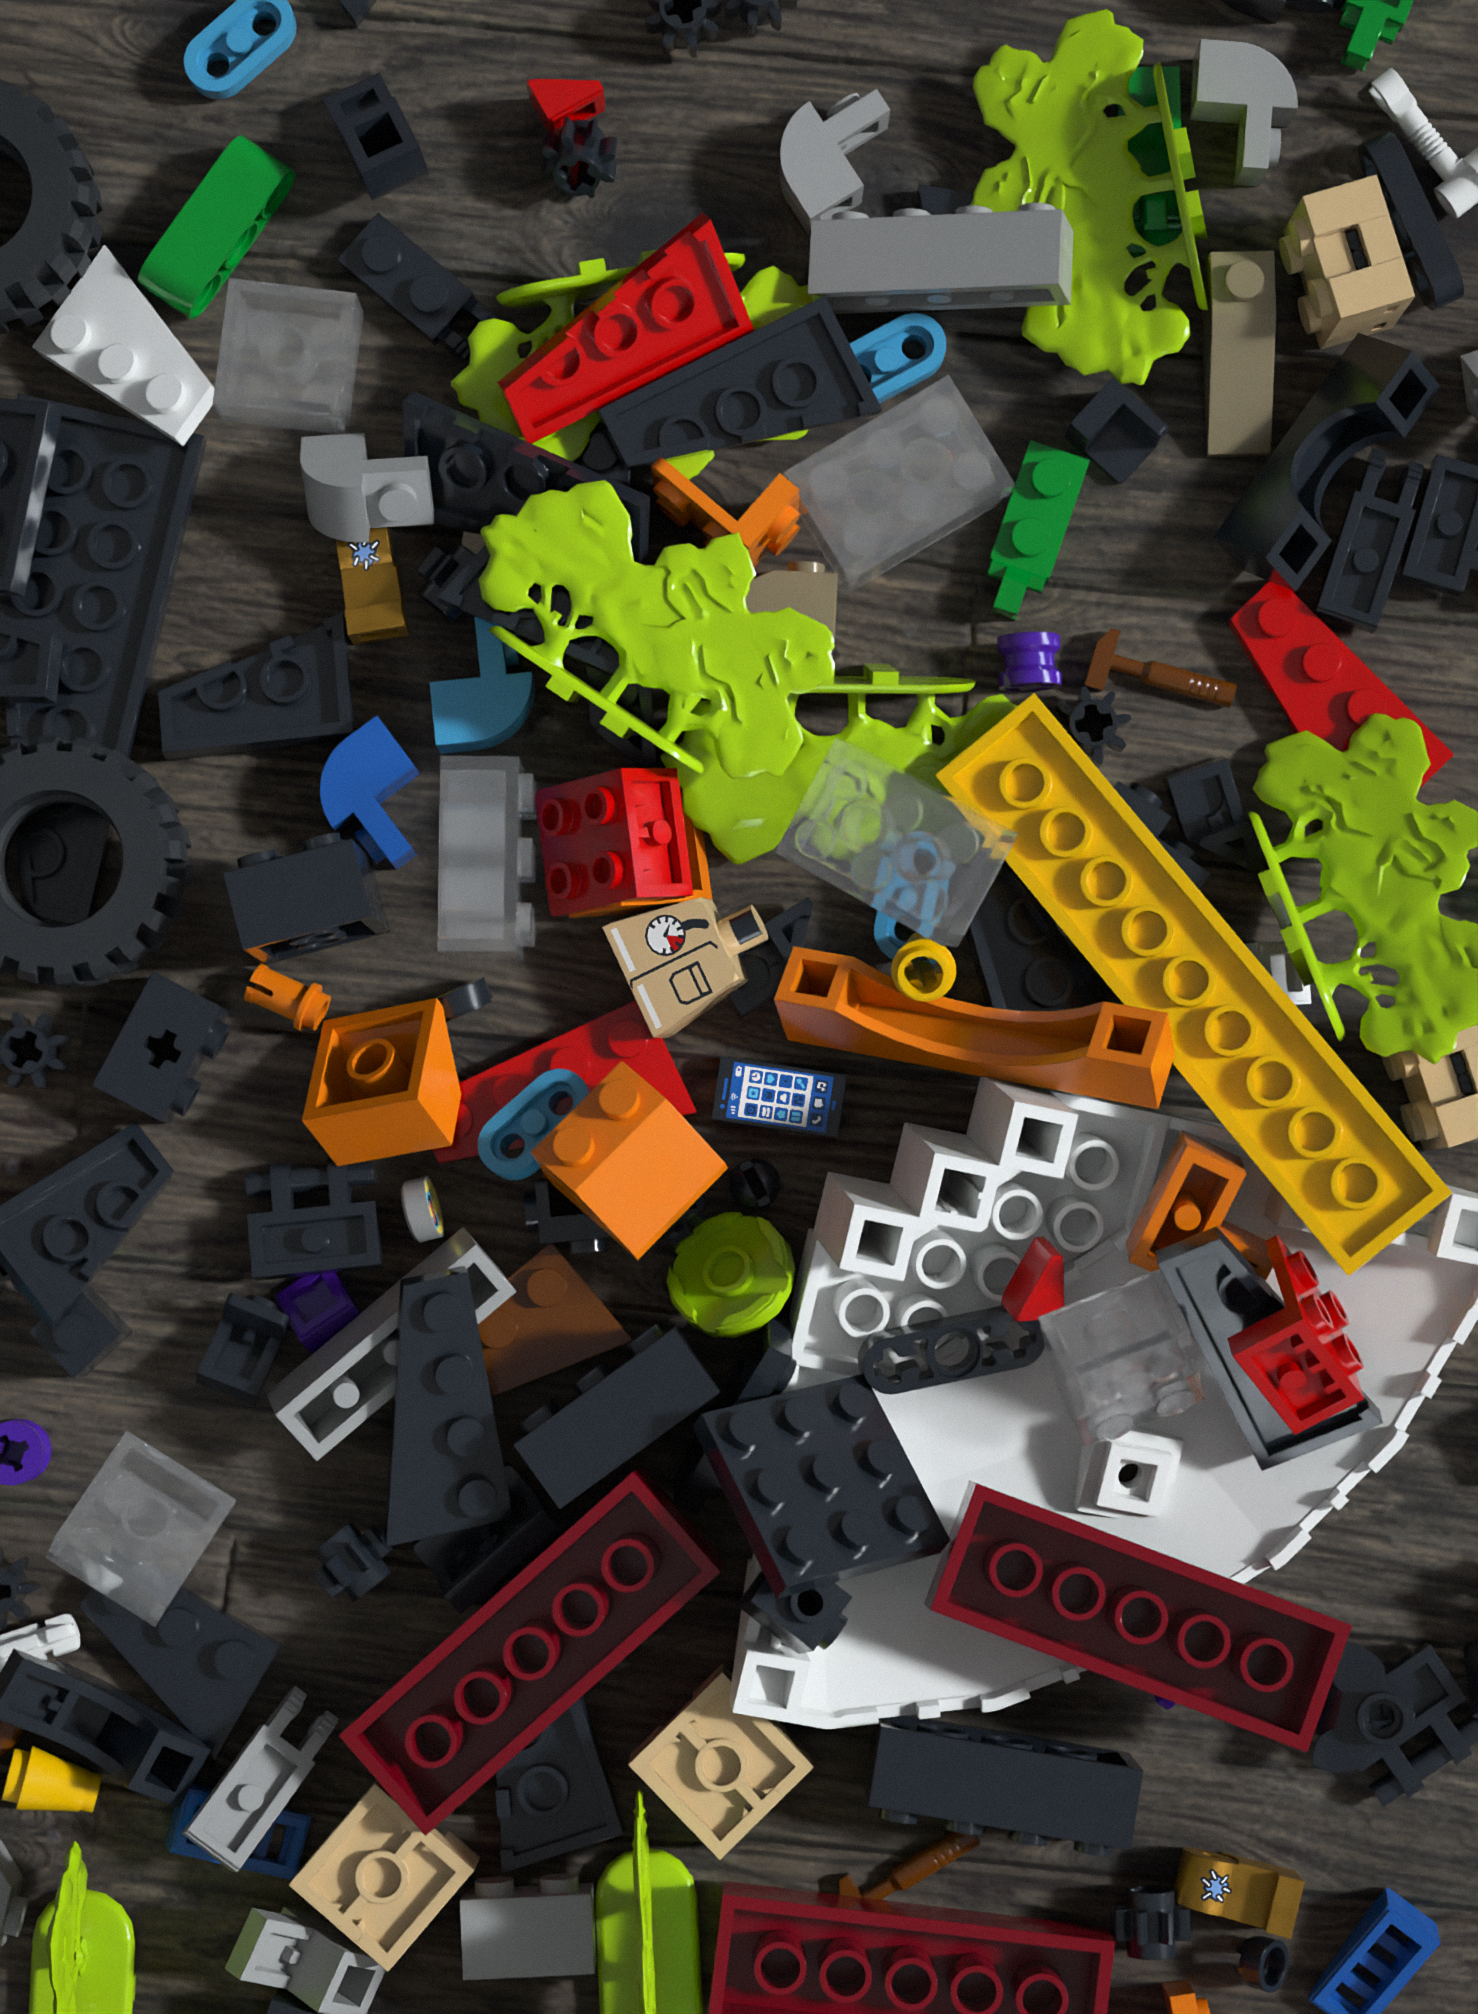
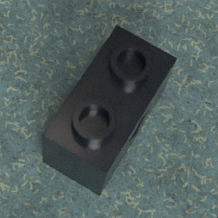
[92,971,231,1123]

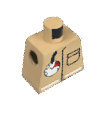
[602,897,768,1038]

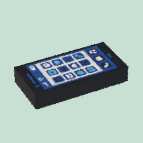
[711,1056,847,1139]

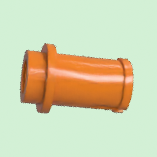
[244,963,331,1031]

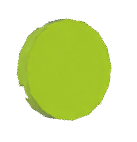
[667,1212,795,1338]

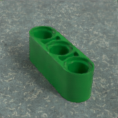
[138,135,296,320]

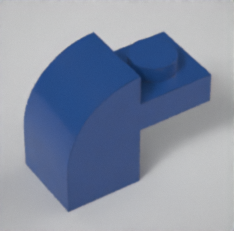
[320,715,420,869]

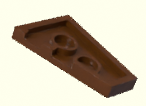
[478,1243,633,1397]

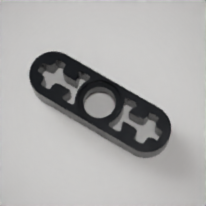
[1358,131,1464,311]
[857,1306,1046,1395]

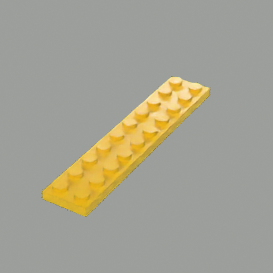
[935,693,1452,1277]

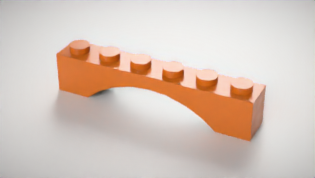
[774,946,1175,1109]

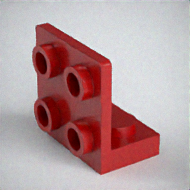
[535,768,694,916]
[1227,1235,1364,1435]

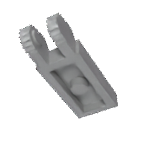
[181,1686,339,1872]

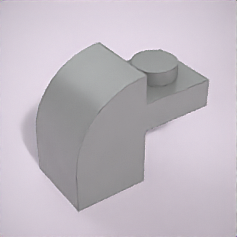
[1189,39,1298,187]
[779,89,890,235]
[300,433,434,542]
[225,1906,386,2014]

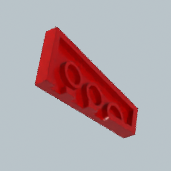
[497,212,754,444]
[1227,581,1454,788]
[432,1000,697,1164]

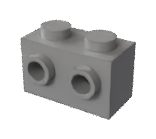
[460,1873,597,1980]

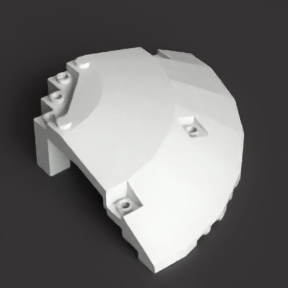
[729,1076,1478,1729]

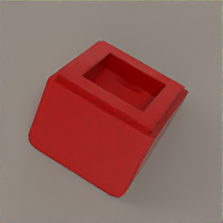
[526,79,606,135]
[1001,1236,1064,1321]

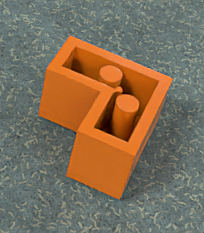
[1125,1130,1273,1281]

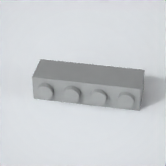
[808,203,1074,314]
[266,1227,517,1461]

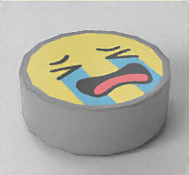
[401,1176,444,1243]

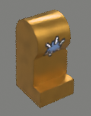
[336,527,410,645]
[1173,1847,1305,1939]

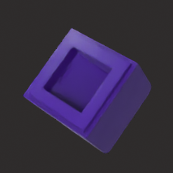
[274,1273,362,1354]

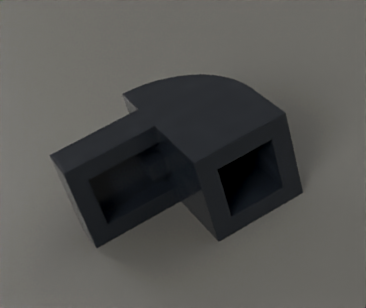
[323,73,429,201]

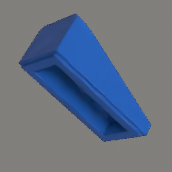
[165,1784,312,1880]
[1307,1888,1440,2014]

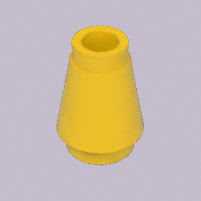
[891,931,956,1002]
[1,1746,102,1813]

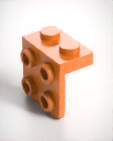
[651,457,801,567]

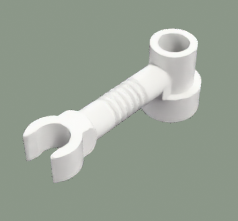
[1368,68,1478,219]

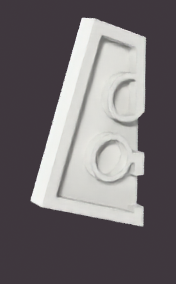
[32,245,220,446]

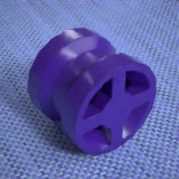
[997,632,1062,692]
[0,1418,52,1486]

